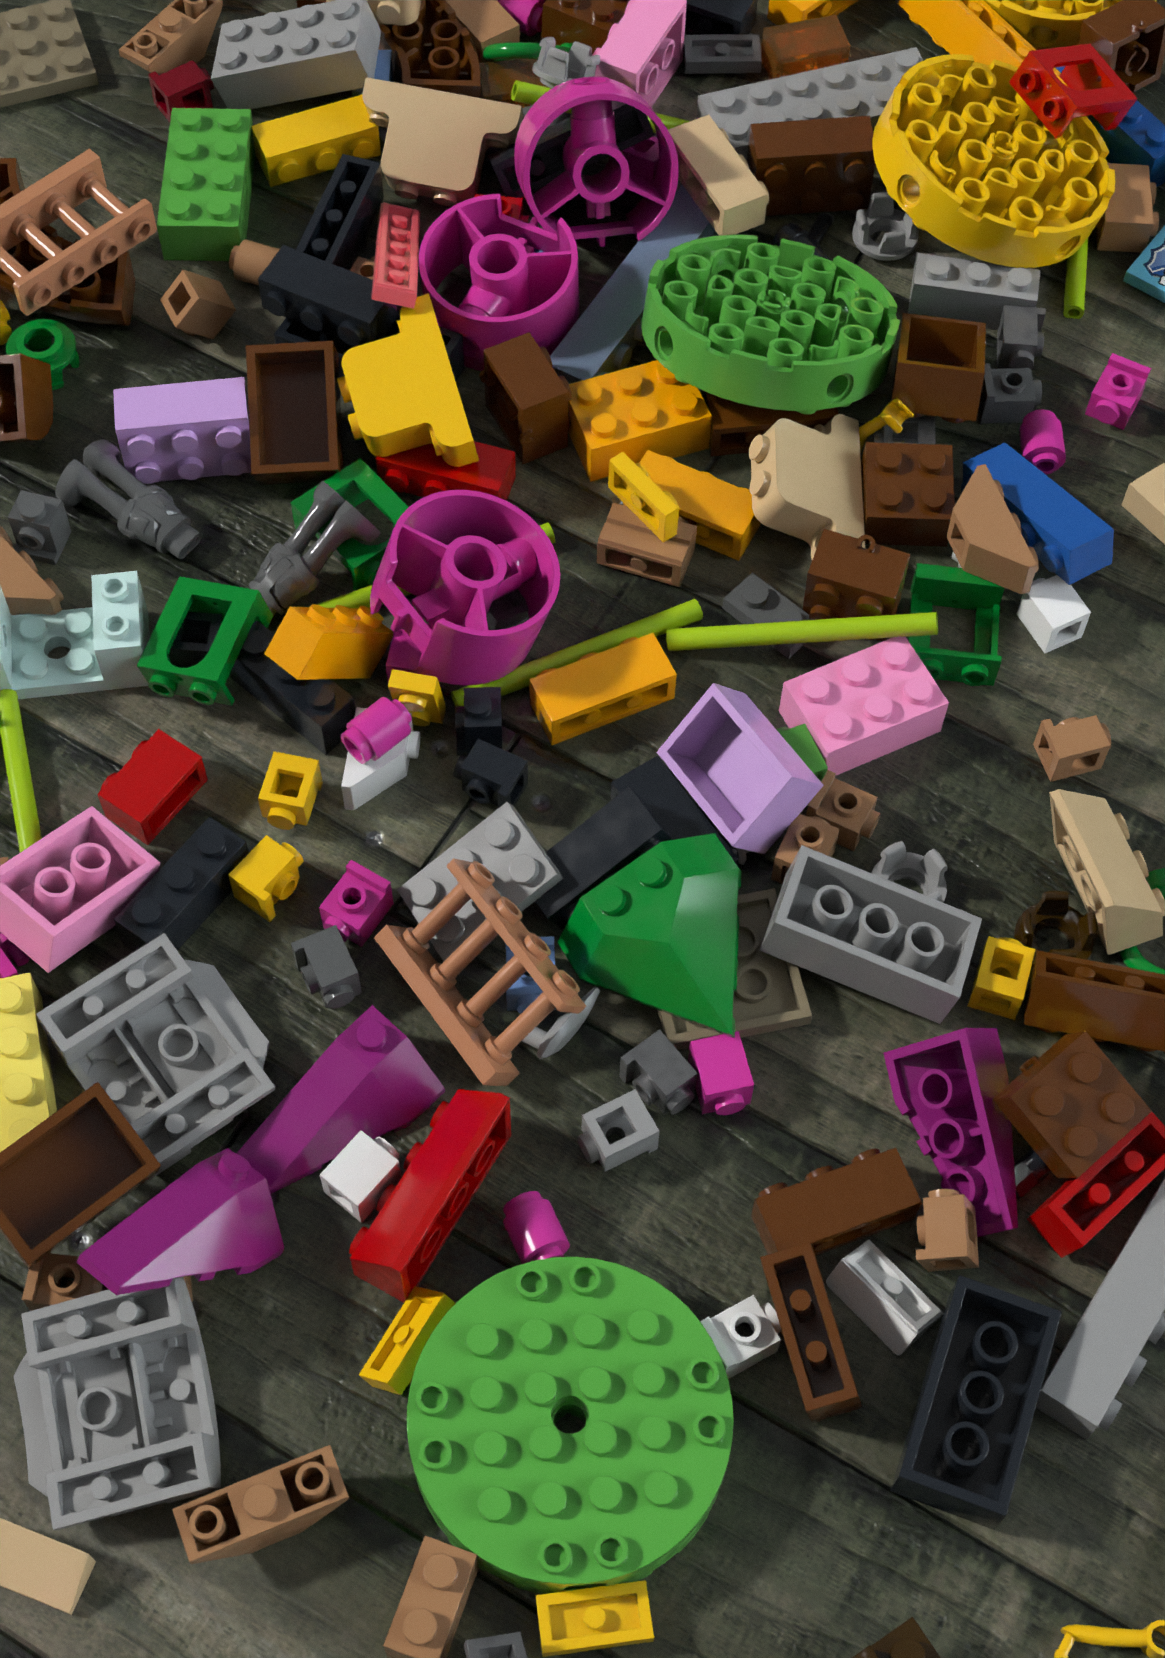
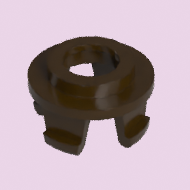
[1014,890,1098,967]

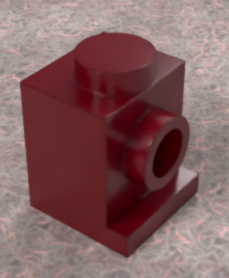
[148,60,214,122]

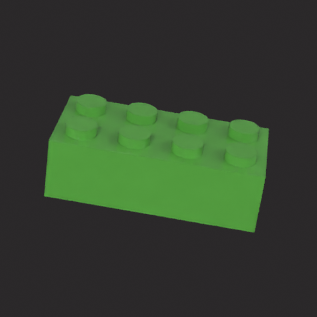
[157,108,255,261]

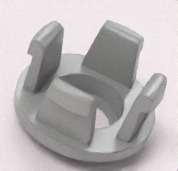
[532,37,600,88]
[852,191,919,261]
[871,841,948,903]

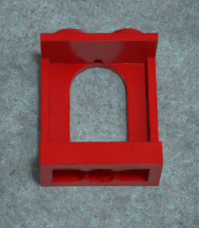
[1009,44,1138,138]

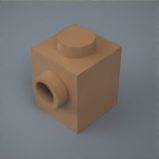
[160,269,236,339]
[771,814,840,884]

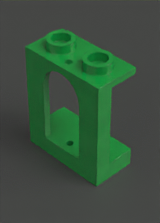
[291,458,408,591]
[907,563,1005,686]
[137,576,273,706]

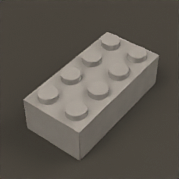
[211,0,381,109]
[759,845,982,1024]

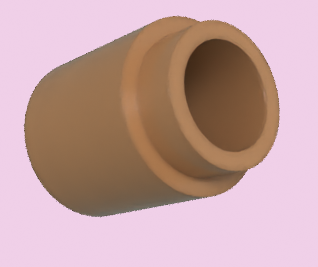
[229,239,280,286]

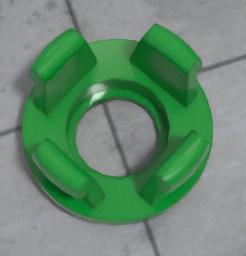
[6,319,79,391]

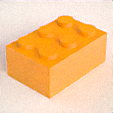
[568,360,712,482]

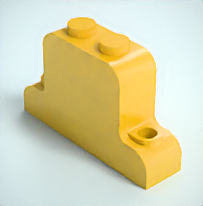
[337,293,479,467]

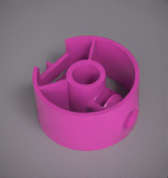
[514,77,679,247]
[418,194,579,371]
[370,490,560,685]

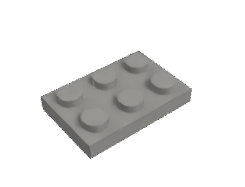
[397,802,564,961]

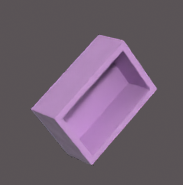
[113,377,251,484]
[656,683,824,854]

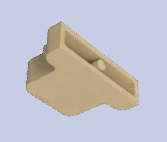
[362,77,524,207]
[749,414,865,560]

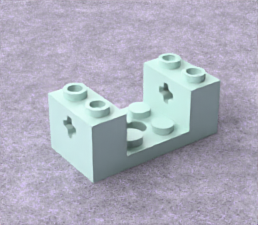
[0,571,150,699]

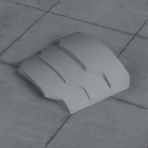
[36,933,275,1181]
[13,1277,221,1530]

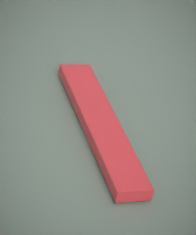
[371,202,420,309]

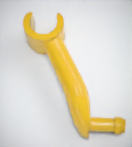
[859,398,914,453]
[1054,1620,1165,1658]

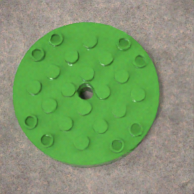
[641,235,900,414]
[407,1257,734,1594]

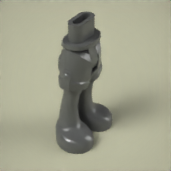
[55,439,202,559]
[248,481,381,616]

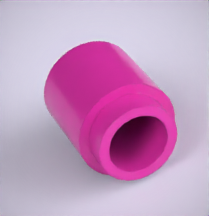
[497,0,546,37]
[1019,409,1066,475]
[341,697,412,764]
[503,1191,570,1264]

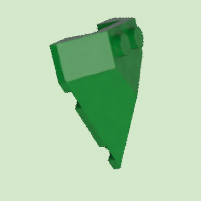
[558,833,741,1038]

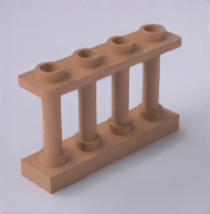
[0,149,157,316]
[374,858,586,1086]

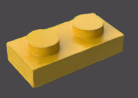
[608,452,679,543]
[388,669,446,726]
[359,1286,456,1395]
[536,1580,654,1657]

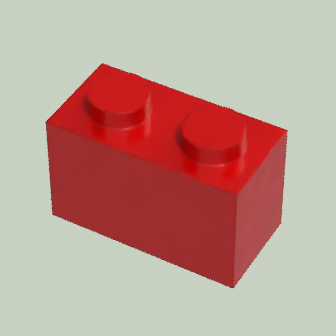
[97,729,208,845]

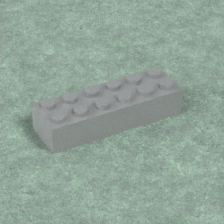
[696,47,924,161]

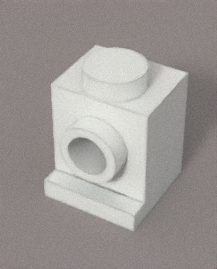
[700,1295,782,1379]

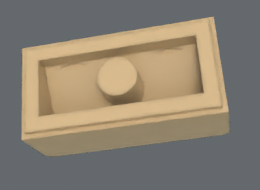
[0,1518,96,1615]

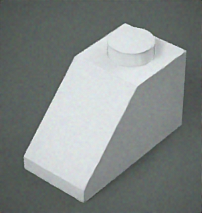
[341,707,420,810]

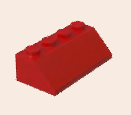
[349,1089,511,1303]

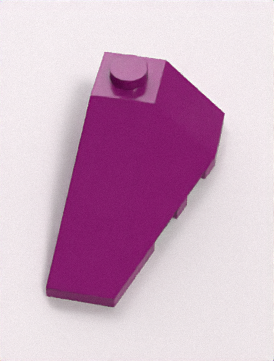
[236,1005,445,1194]
[883,1028,1018,1238]
[77,1148,285,1295]

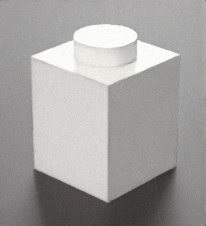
[1017,575,1091,653]
[320,1130,402,1223]

